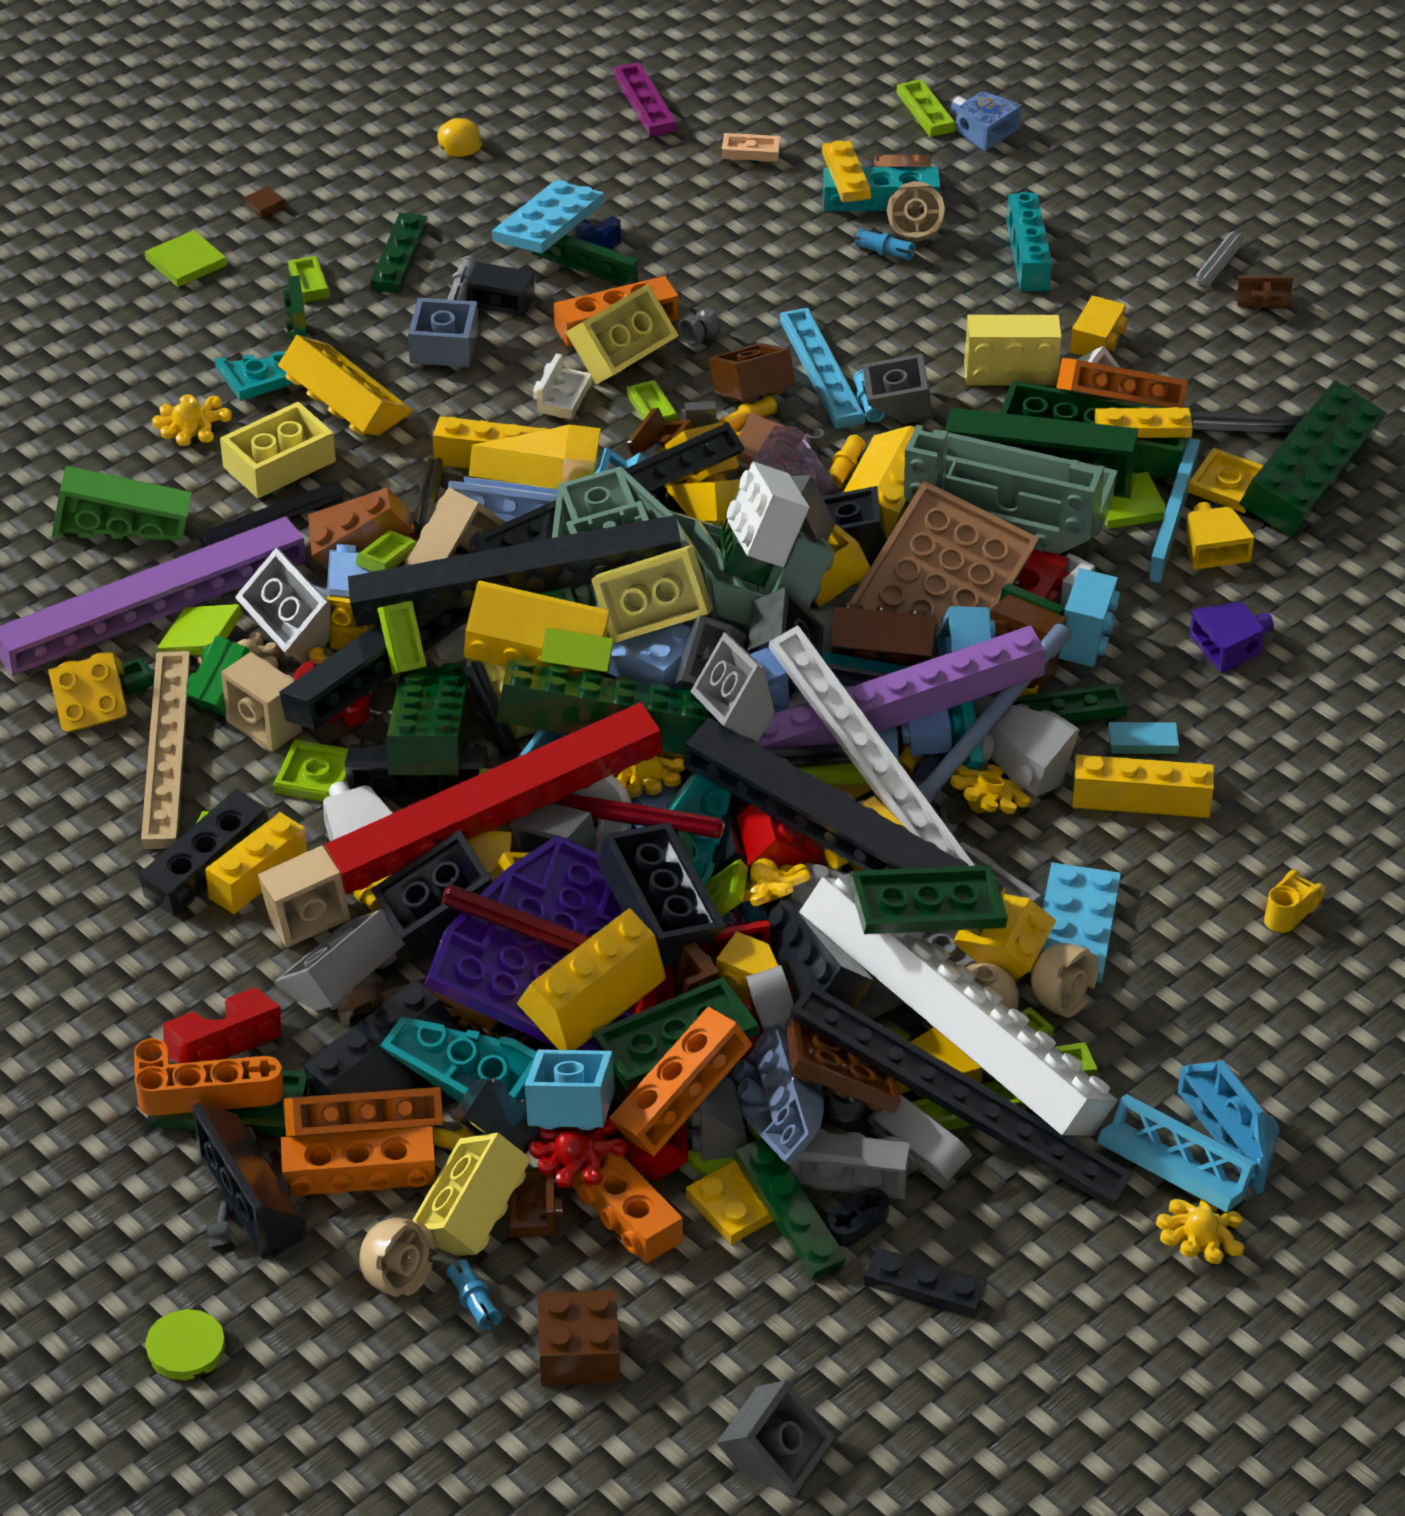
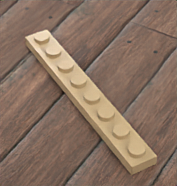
[141,651,191,849]

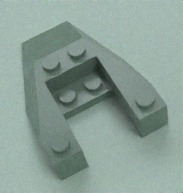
[552,466,688,638]

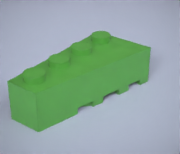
[52,465,192,540]

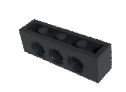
[138,788,269,916]

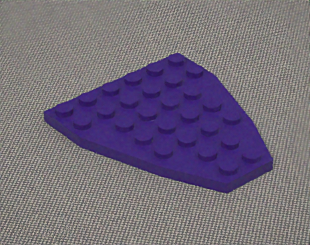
[424,835,633,1076]

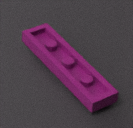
[614,62,676,136]

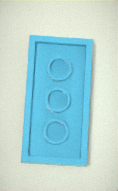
[492,180,605,253]
[1039,862,1121,983]

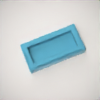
[1108,722,1179,754]

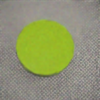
[145,1309,226,1381]

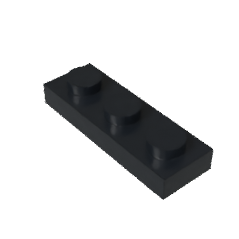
[864,1247,988,1319]

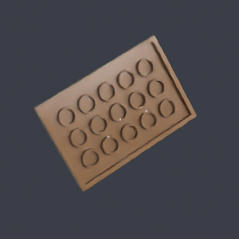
[849,481,1039,658]

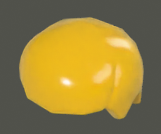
[437,118,482,157]

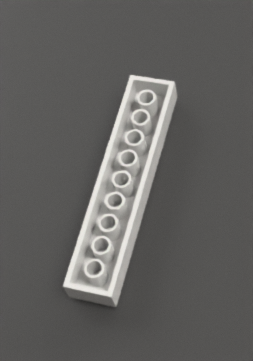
[799,876,1118,1136]

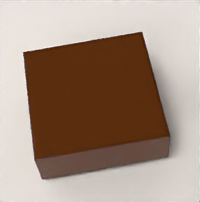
[244,187,285,218]

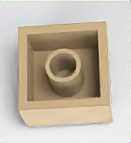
[221,652,302,752]
[258,846,351,948]

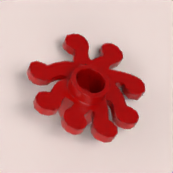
[529,1117,627,1188]

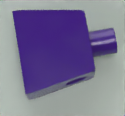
[1189,602,1274,673]

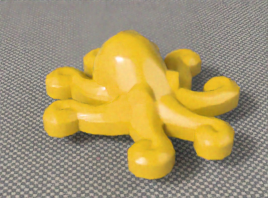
[152,394,232,446]
[612,753,686,798]
[950,764,1031,814]
[743,858,812,907]
[1156,1199,1245,1264]

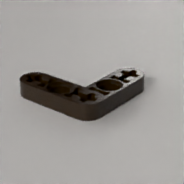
[337,977,436,1028]

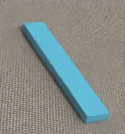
[780,308,865,429]
[1149,438,1200,583]

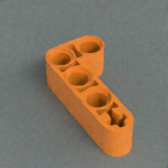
[134,1038,284,1116]

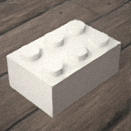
[727,462,809,567]

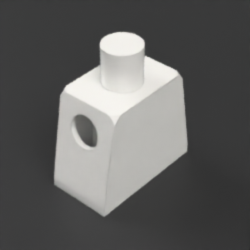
[323,781,392,841]

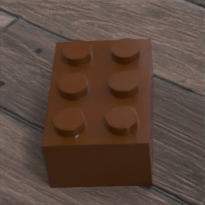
[831,603,937,666]

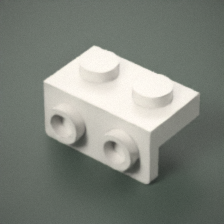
[533,353,592,419]

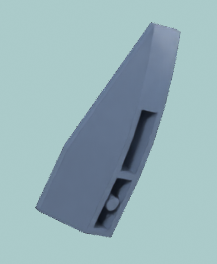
[730,1024,824,1165]

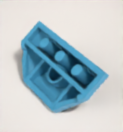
[1178,1060,1279,1194]

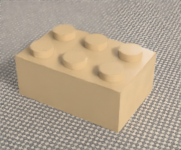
[404,487,505,566]

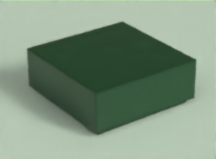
[119,657,155,696]

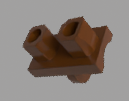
[1237,275,1293,308]

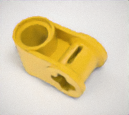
[1264,869,1325,933]

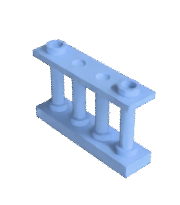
[448,477,558,522]

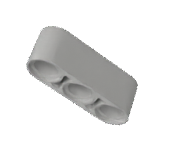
[746,965,794,1033]
[867,1094,972,1184]

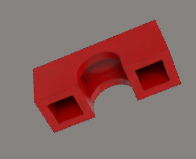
[1019,549,1071,604]
[163,987,281,1064]

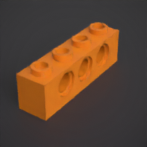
[554,276,678,347]
[1057,358,1188,408]
[609,1006,753,1157]
[284,1087,443,1136]
[281,1126,436,1196]
[560,1129,683,1264]

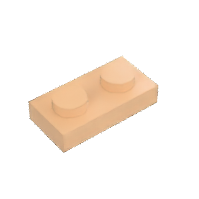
[722,133,780,162]

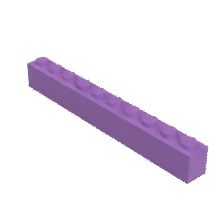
[0,516,306,676]
[732,625,1045,750]

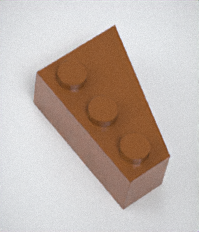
[308,488,413,571]

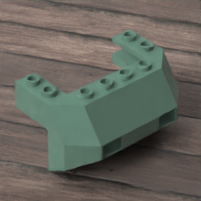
[904,425,1118,554]
[669,470,834,636]

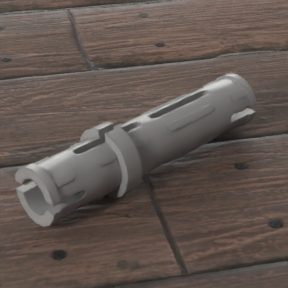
[447,256,478,301]

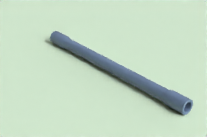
[918,624,1071,804]

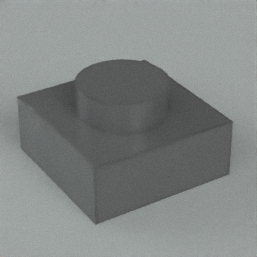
[684,401,717,428]

